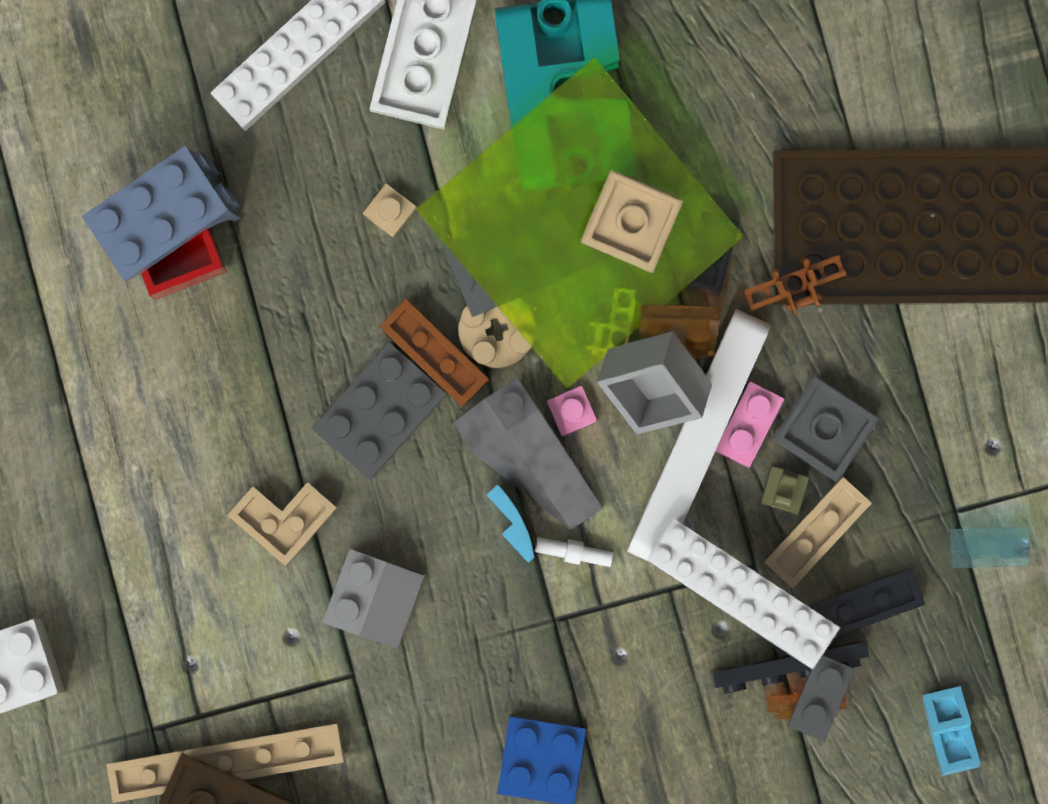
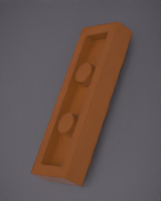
[379,299,489,408]

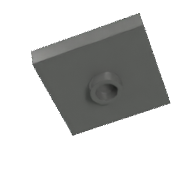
[772,375,880,483]

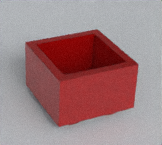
[141,228,227,300]

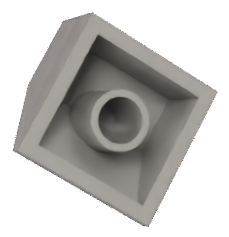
[322,549,425,649]

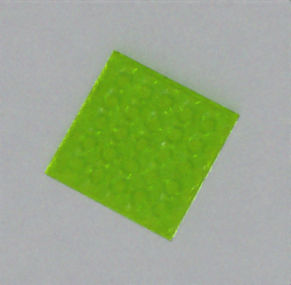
[415,57,744,388]

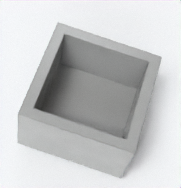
[597,331,712,435]

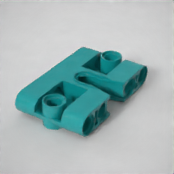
[494,0,636,192]

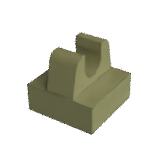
[760,466,809,515]

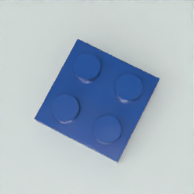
[497,716,586,804]

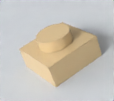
[362,183,417,239]

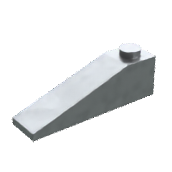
[453,378,603,530]

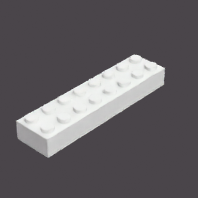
[211,0,386,131]
[647,519,840,670]

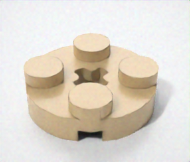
[458,298,536,369]

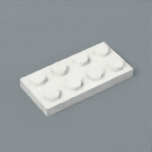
[369,0,477,130]

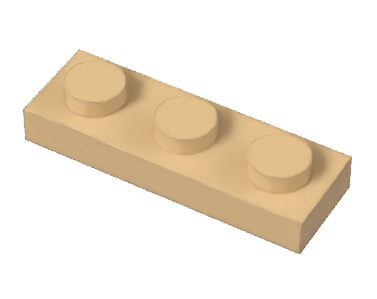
[763,477,872,589]

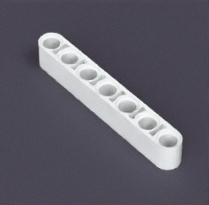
[627,309,771,562]

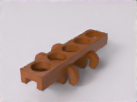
[744,255,847,316]

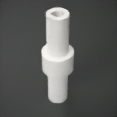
[534,537,613,567]

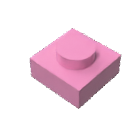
[546,386,597,437]

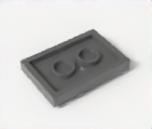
[312,343,447,480]

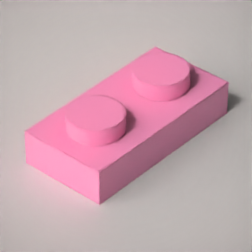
[716,381,784,468]

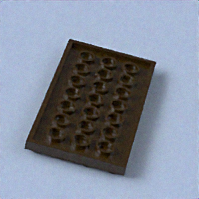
[772,148,1048,306]

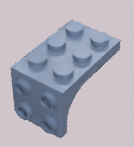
[82,146,241,282]

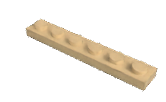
[106,723,345,803]

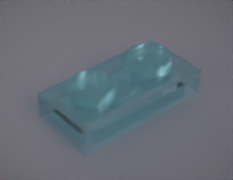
[949,527,1030,568]

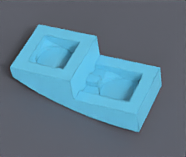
[487,484,534,563]
[922,686,981,776]

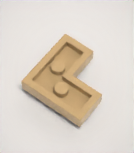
[227,482,337,566]

